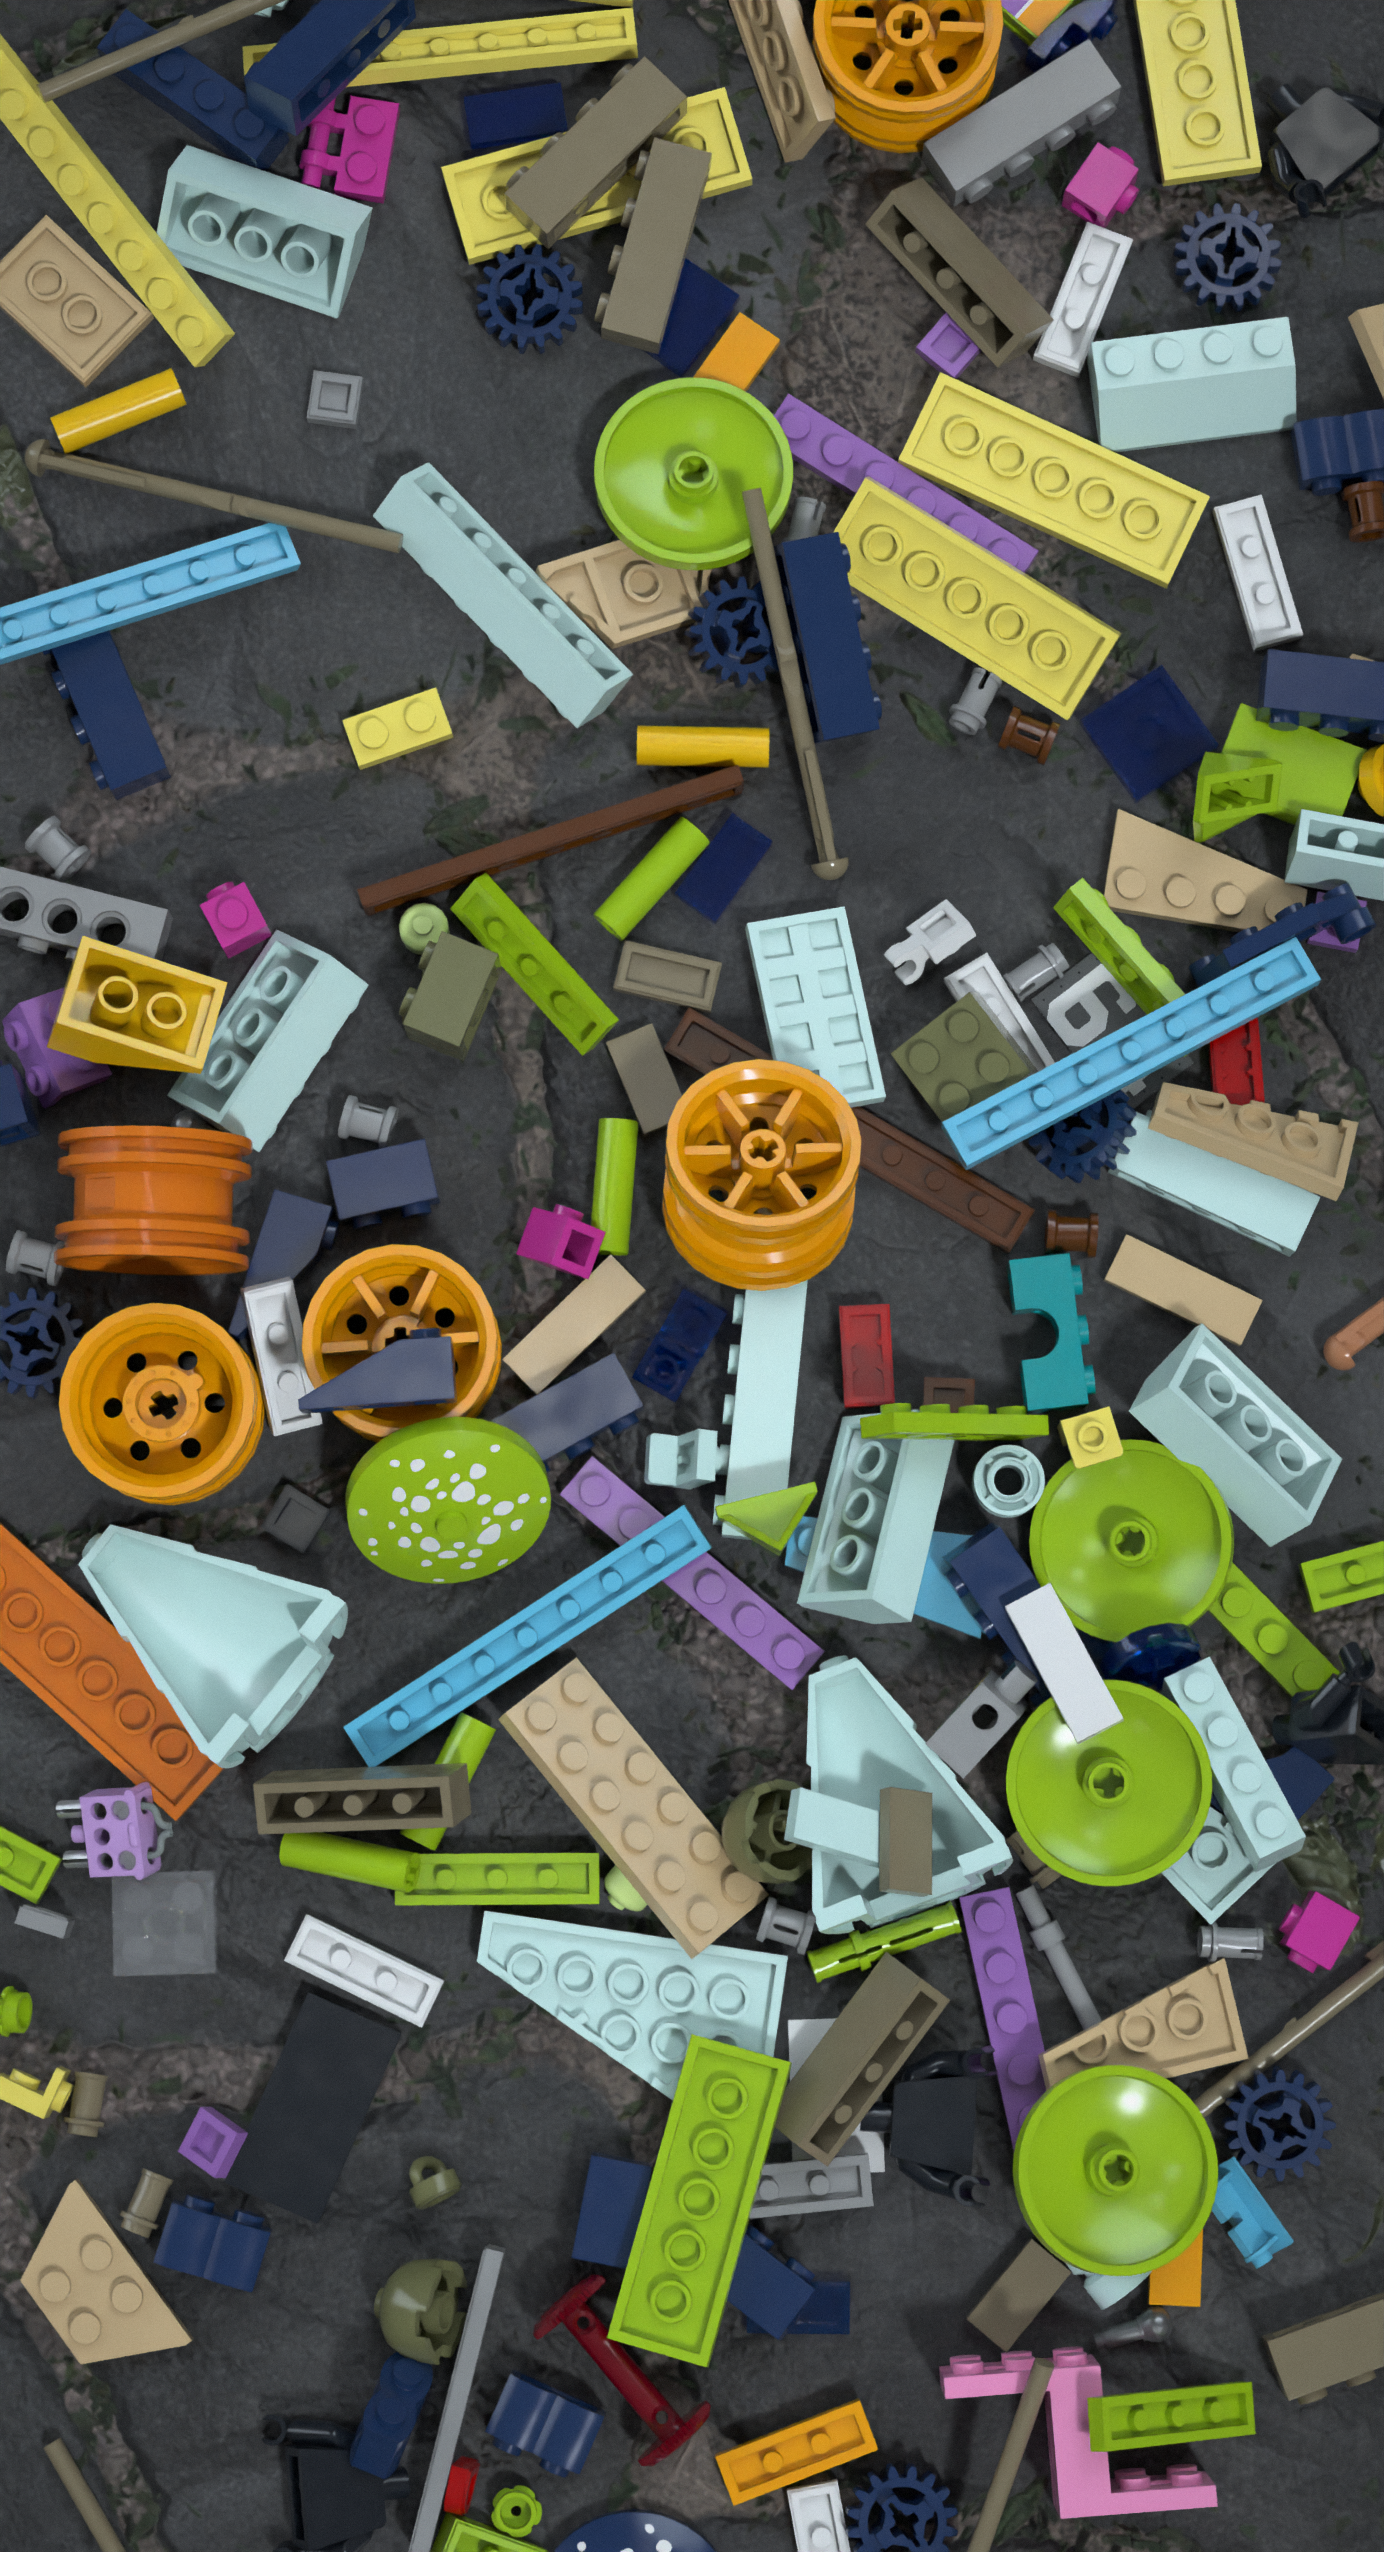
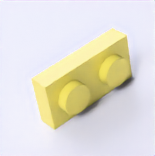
[342,687,453,770]

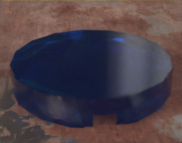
[1100,1623,1202,1690]

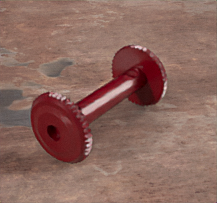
[533,2274,711,2467]

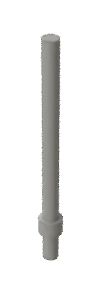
[1015,1885,1102,2030]

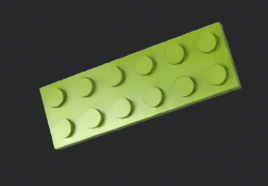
[607,2034,792,2367]

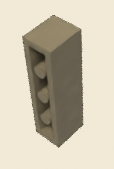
[504,56,687,249]
[594,137,712,354]
[865,177,1054,368]
[253,1763,472,1834]
[775,1952,950,2167]
[1261,2291,1384,2405]

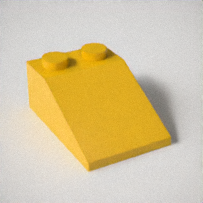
[47,936,227,1074]

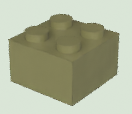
[399,931,502,1062]
[891,992,1039,1122]

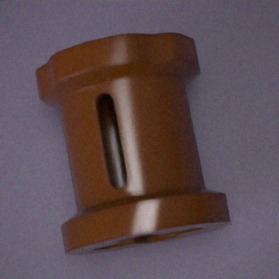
[1341,481,1384,543]
[998,706,1061,766]
[1044,1209,1099,1258]

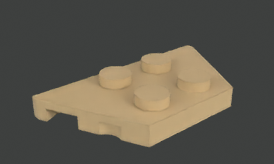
[535,540,712,649]
[20,2178,194,2364]

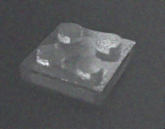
[112,1870,218,1977]

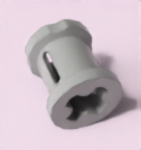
[25,816,91,882]
[338,1095,399,1149]
[6,1230,65,1286]
[755,1896,816,1955]

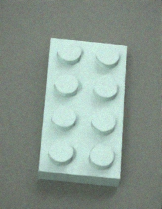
[745,906,886,1108]

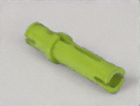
[806,1901,962,1983]

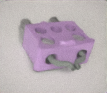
[56,1782,173,1880]

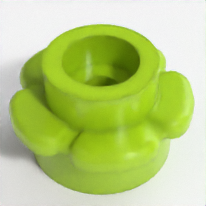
[0,1986,32,2037]
[491,2485,542,2537]

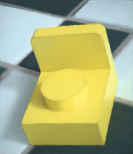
[1057,1406,1123,1469]
[0,2066,74,2119]

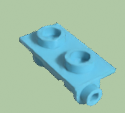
[1211,2156,1294,2269]

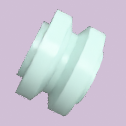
[972,1445,1045,1518]

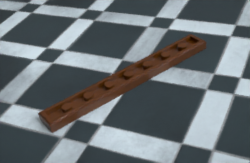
[357,765,744,916]
[664,1007,1035,1255]

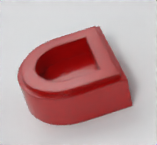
[444,2456,480,2516]

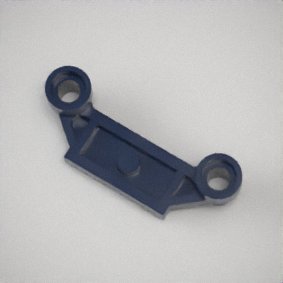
[1188,883,1377,988]

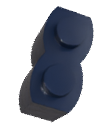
[1291,409,1384,496]
[153,2194,272,2292]
[350,2352,433,2479]
[485,2370,606,2478]

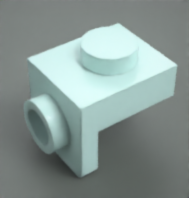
[644,1429,721,1489]

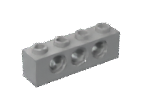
[0,867,173,962]

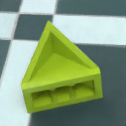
[1193,752,1282,844]
[715,1482,818,1556]

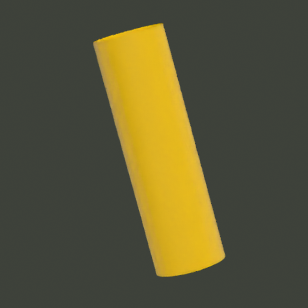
[50,368,187,454]
[637,725,769,768]

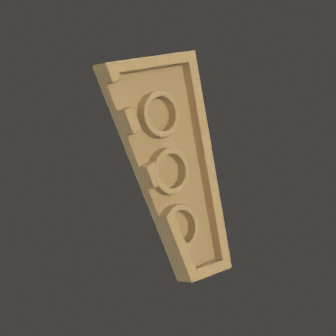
[1103,809,1307,932]
[1148,1082,1359,1201]
[1038,1958,1249,2091]

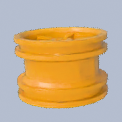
[812,0,1003,153]
[662,1059,861,1291]
[302,1244,502,1443]
[59,1303,265,1506]

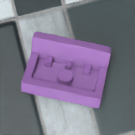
[2,987,112,1108]

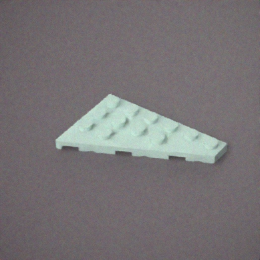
[477,1910,788,2100]

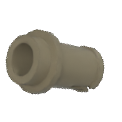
[1005,1831,1062,1889]
[63,2071,108,2137]
[120,2168,174,2238]

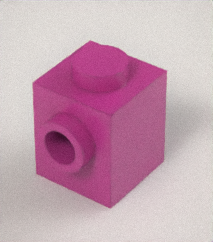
[1062,143,1140,228]
[200,882,272,959]
[516,1204,606,1280]
[1278,1890,1360,1974]

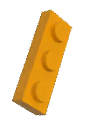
[715,2398,878,2506]

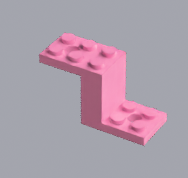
[939,2347,1218,2519]

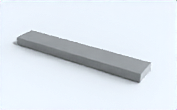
[408,2244,506,2552]

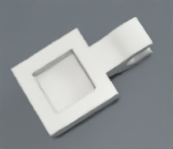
[884,899,976,985]

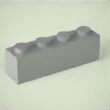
[922,39,1121,207]

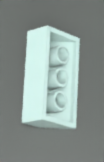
[157,145,373,318]
[1087,317,1297,453]
[167,929,369,1152]
[1129,1323,1342,1547]
[797,1409,954,1624]

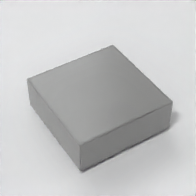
[307,370,364,429]
[15,1904,75,1939]

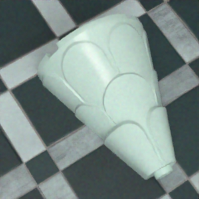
[78,1524,348,1768]
[806,1655,1013,1934]

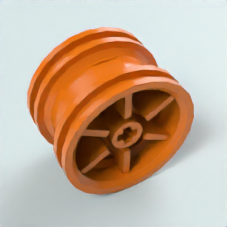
[54,1125,253,1276]

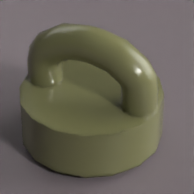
[409,2156,462,2210]

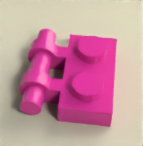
[299,96,400,204]

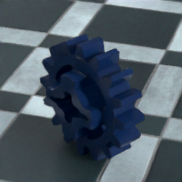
[1173,203,1282,313]
[477,244,583,354]
[685,577,779,688]
[1029,1089,1137,1183]
[0,1288,86,1399]
[1221,2066,1336,2181]
[845,2463,958,2552]

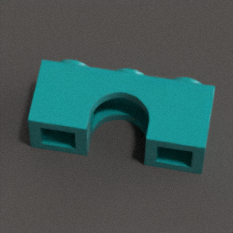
[1006,1253,1096,1414]

